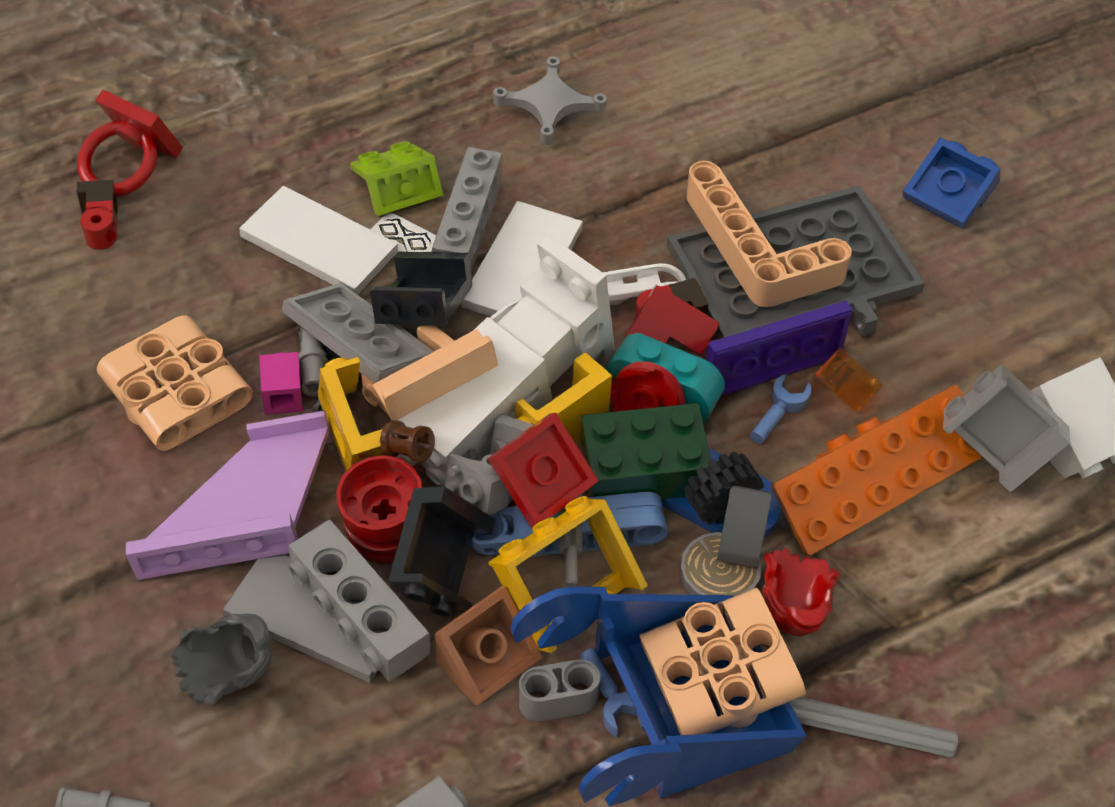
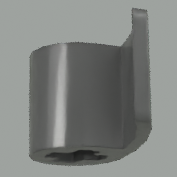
[717,485,772,568]

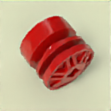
[336,455,423,564]

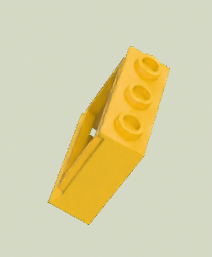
[488,496,648,653]

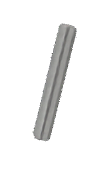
[789,697,958,757]

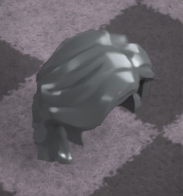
[171,613,272,705]

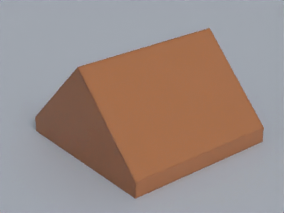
[435,586,543,706]

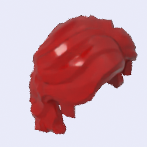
[762,548,841,637]

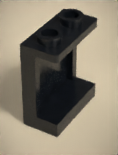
[370,251,472,326]
[388,487,496,617]

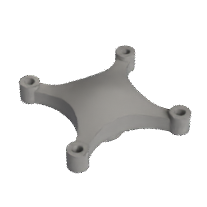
[494,56,607,145]

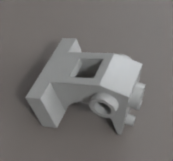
[445,414,534,515]

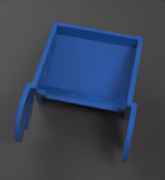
[510,587,807,806]

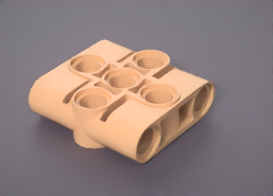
[97,315,253,451]
[639,588,806,735]

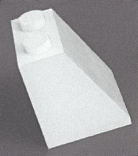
[1031,357,1115,479]

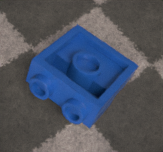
[903,137,1001,229]

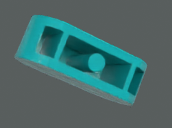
[605,333,725,423]

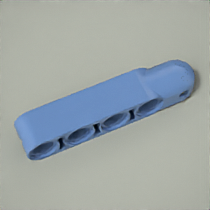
[471,492,668,557]

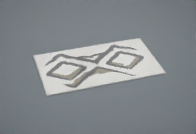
[370,212,436,252]

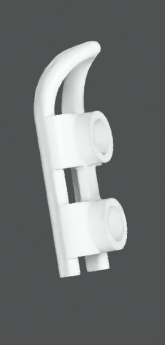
[602,263,687,305]

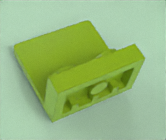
[350,141,444,216]

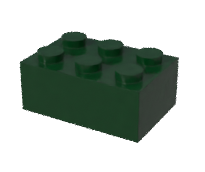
[580,403,711,500]

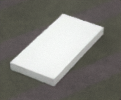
[239,186,398,295]
[461,201,583,317]

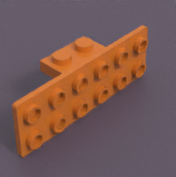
[771,385,983,556]

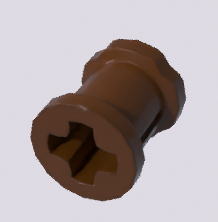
[380,420,435,463]

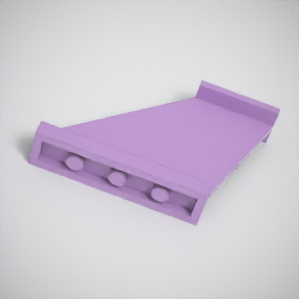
[126,411,333,580]

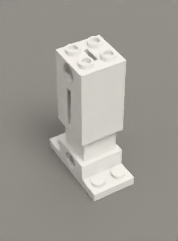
[391,234,615,487]

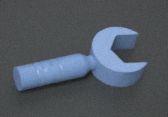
[750,374,811,444]
[579,648,644,737]

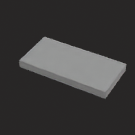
[282,283,434,383]
[223,554,388,683]

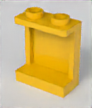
[515,352,612,445]

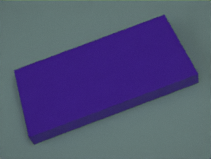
[706,301,852,396]

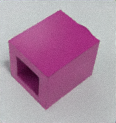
[260,352,303,415]

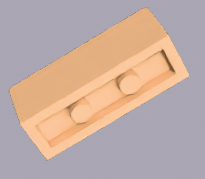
[372,329,498,420]

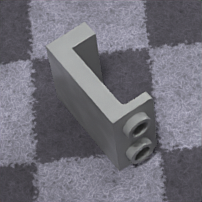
[943,364,1070,492]

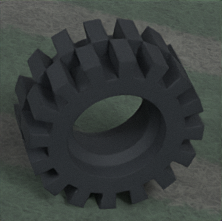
[684,452,764,525]

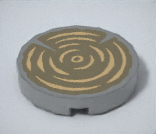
[680,532,762,596]

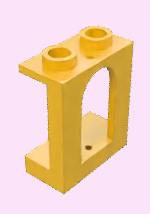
[318,357,388,472]

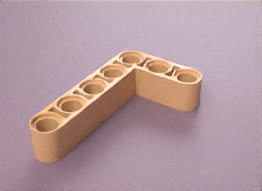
[686,161,852,307]

